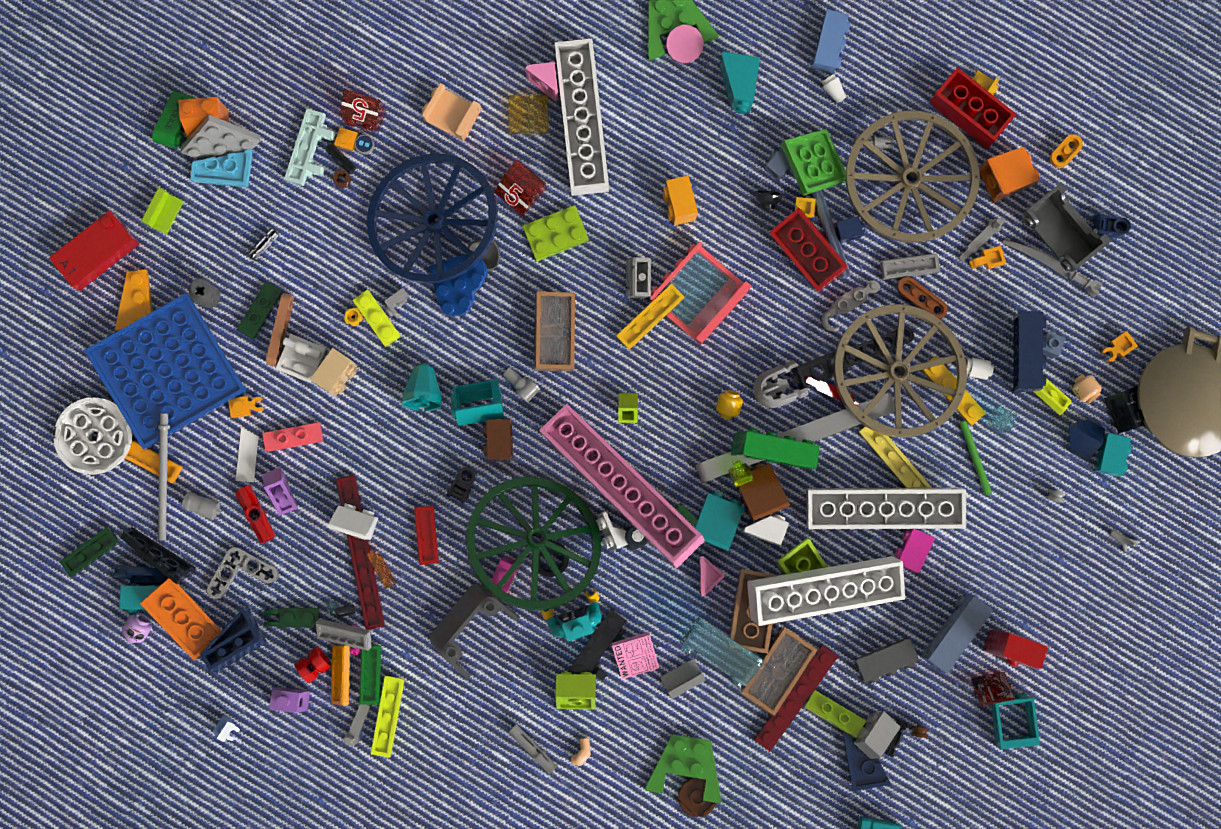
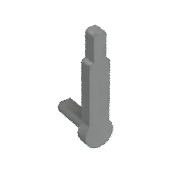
[959,218,1004,262]
[344,705,371,746]

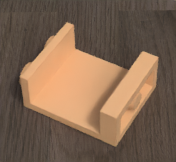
[422,83,482,142]

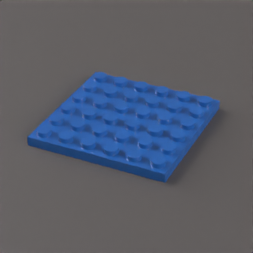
[84,293,246,450]

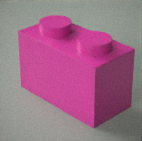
[894,529,935,573]

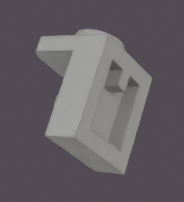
[385,288,410,319]

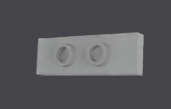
[880,253,940,280]
[316,619,371,651]

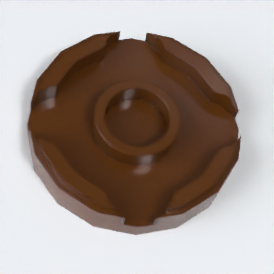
[678,777,716,817]

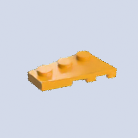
[115,269,153,331]

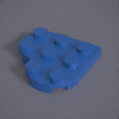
[429,254,488,316]

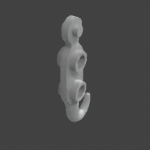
[822,280,880,332]

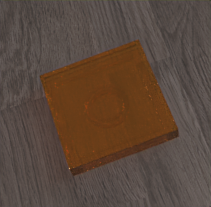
[366,551,397,589]

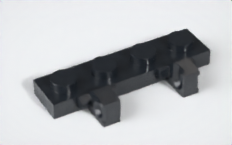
[567,609,627,680]

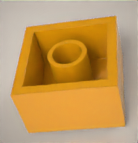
[662,175,698,226]

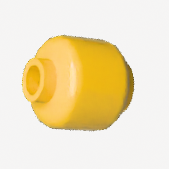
[716,390,743,420]

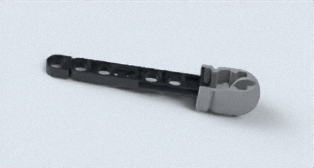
[753,327,914,408]

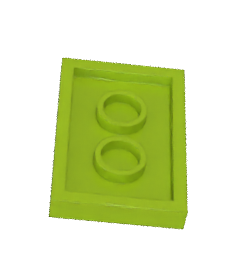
[523,205,589,262]

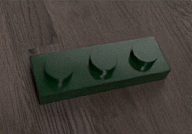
[60,527,120,577]

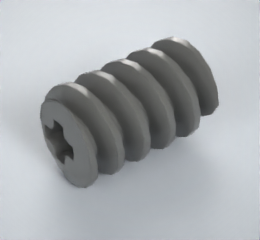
[189,279,221,309]

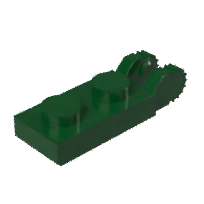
[264,608,320,628]

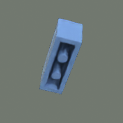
[812,9,851,74]

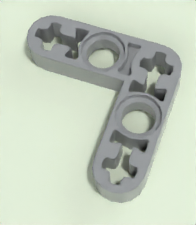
[207,547,279,599]

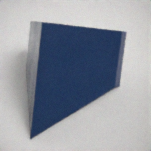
[1069,419,1106,462]

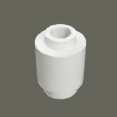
[966,358,994,380]

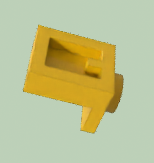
[972,71,1000,95]

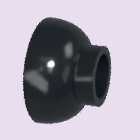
[755,190,783,209]

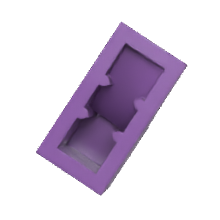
[262,467,298,516]

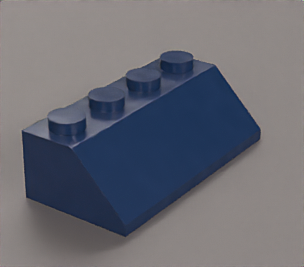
[1013,311,1046,393]

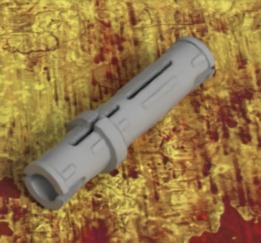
[508,724,558,775]

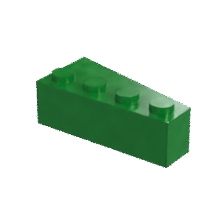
[731,428,820,469]

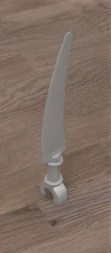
[1003,240,1103,297]

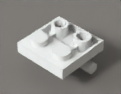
[275,334,327,384]

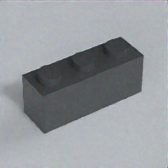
[853,637,919,684]

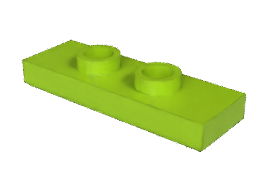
[805,690,866,738]

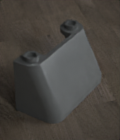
[1023,182,1111,272]

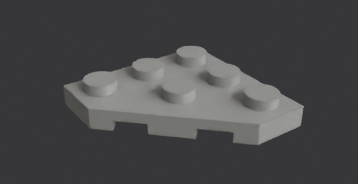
[181,115,260,159]

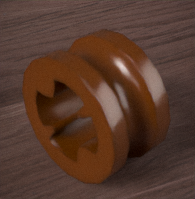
[333,169,351,188]
[910,725,929,738]

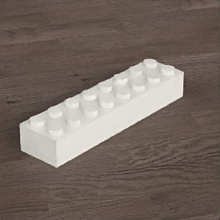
[555,38,609,196]
[806,487,966,529]
[747,556,905,626]

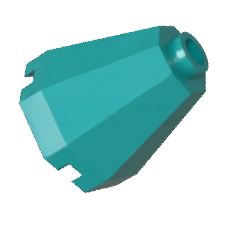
[402,363,442,411]

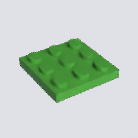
[781,129,846,196]

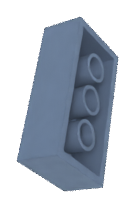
[920,595,993,674]

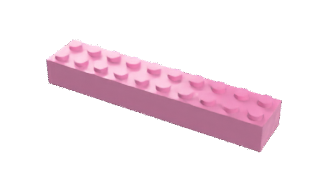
[539,404,705,569]

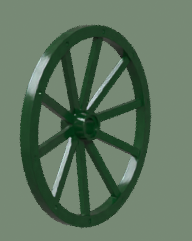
[465,477,601,611]

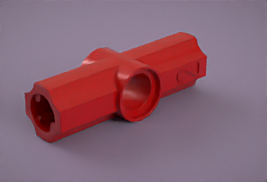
[235,485,276,544]

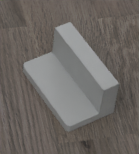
[660,659,706,699]

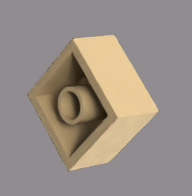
[310,347,358,396]

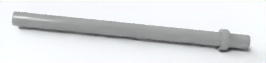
[158,413,170,540]

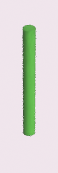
[959,421,992,495]

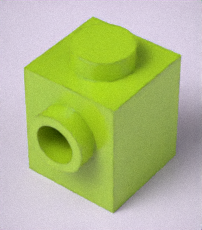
[618,393,638,423]

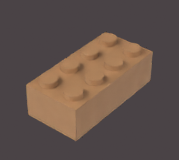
[727,569,780,654]

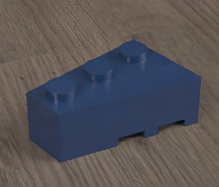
[200,606,267,673]

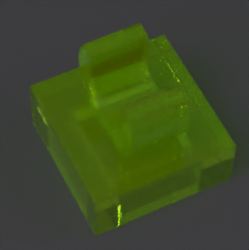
[728,460,754,487]

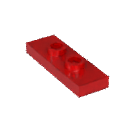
[414,505,439,565]

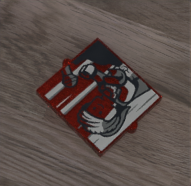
[971,672,1015,706]

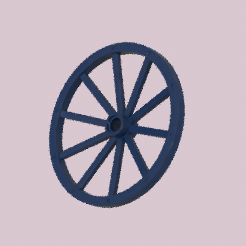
[367,153,498,284]

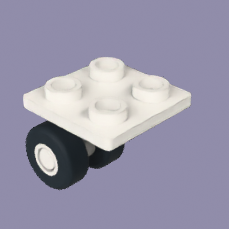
[595,511,648,551]

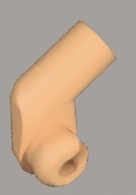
[571,738,591,766]

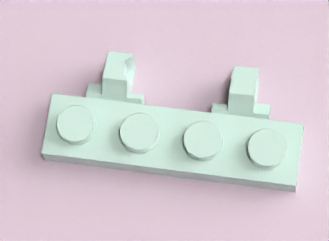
[284,109,336,186]

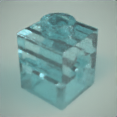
[986,406,1017,433]

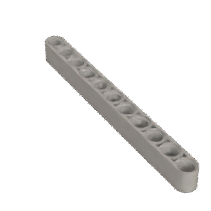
[695,393,895,483]

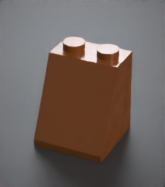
[733,462,790,521]

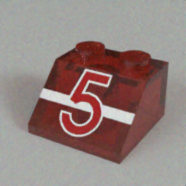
[340,89,386,133]
[494,160,547,217]

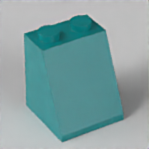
[719,52,760,114]
[694,491,744,551]

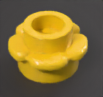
[344,308,363,326]

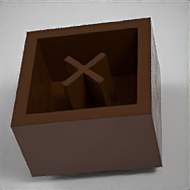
[483,419,513,461]

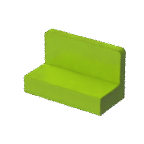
[141,188,183,234]

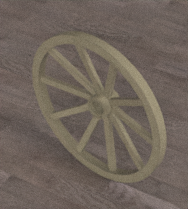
[845,111,980,243]
[833,304,967,438]

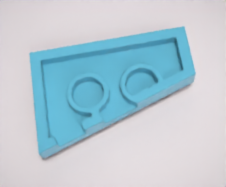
[190,149,253,188]

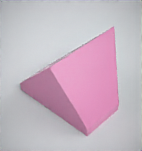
[699,556,725,596]

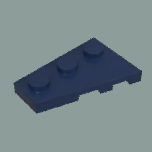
[842,731,892,791]

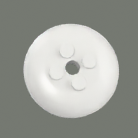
[54,397,132,475]

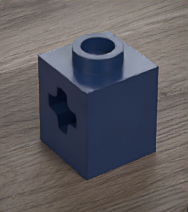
[834,216,865,244]

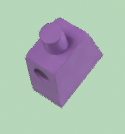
[269,686,310,713]

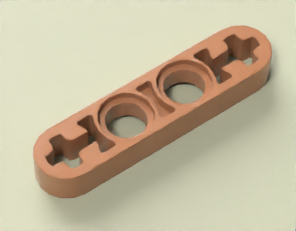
[266,293,294,367]

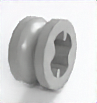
[1046,489,1066,503]

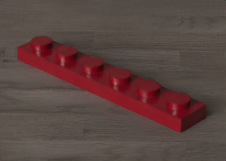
[754,645,838,751]

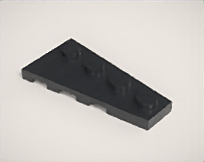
[120,527,196,584]

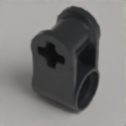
[446,467,477,505]

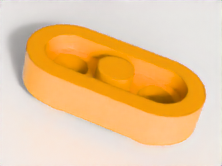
[1050,134,1083,168]

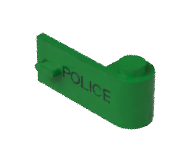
[152,91,195,149]

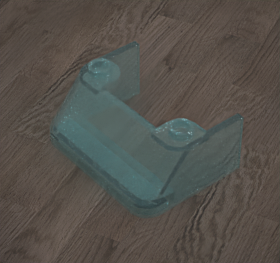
[678,616,765,688]

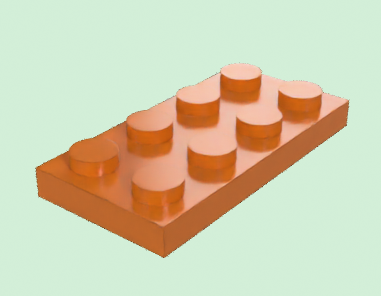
[140,578,222,661]

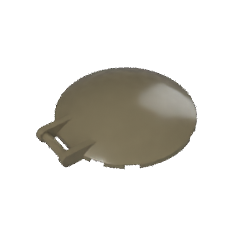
[1137,326,1221,458]

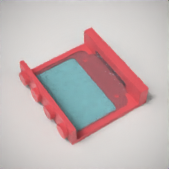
[649,242,752,346]

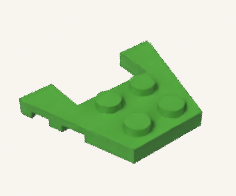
[648,0,719,61]
[645,734,722,804]

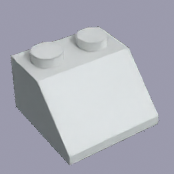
[327,503,378,540]
[741,514,789,545]

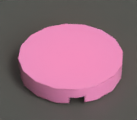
[666,25,704,63]

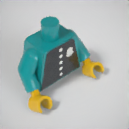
[541,589,602,642]

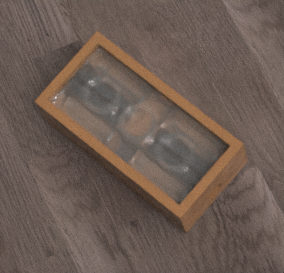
[534,291,575,372]
[739,627,817,716]

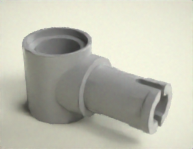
[503,367,540,403]

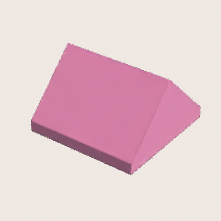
[525,62,559,103]

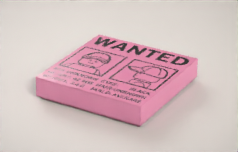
[611,632,659,679]

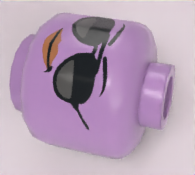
[122,613,152,643]

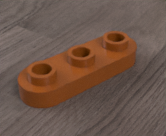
[897,277,948,319]

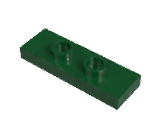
[237,282,283,340]

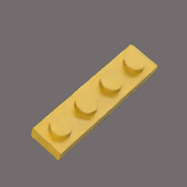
[616,284,685,350]
[922,356,986,426]

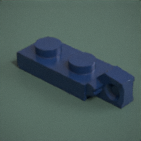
[113,564,168,585]

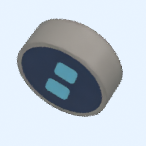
[355,135,375,155]

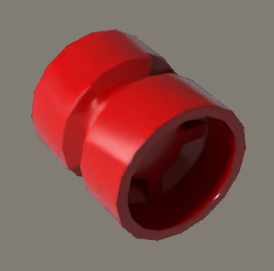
[294,647,332,683]

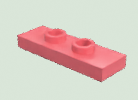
[262,422,324,452]

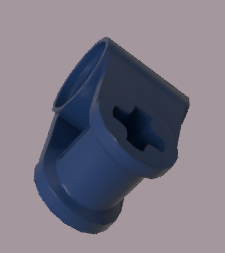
[1092,215,1131,238]

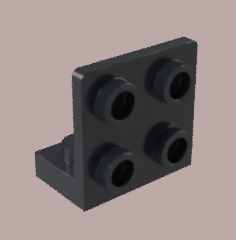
[1104,386,1145,434]

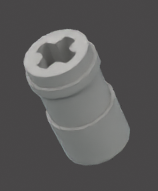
[182,492,221,520]

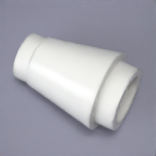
[821,74,846,103]

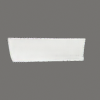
[236,428,258,482]

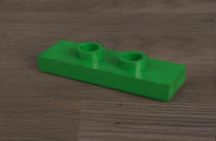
[359,645,382,705]

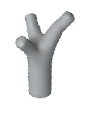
[1109,529,1140,552]

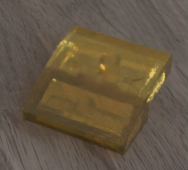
[508,94,548,134]

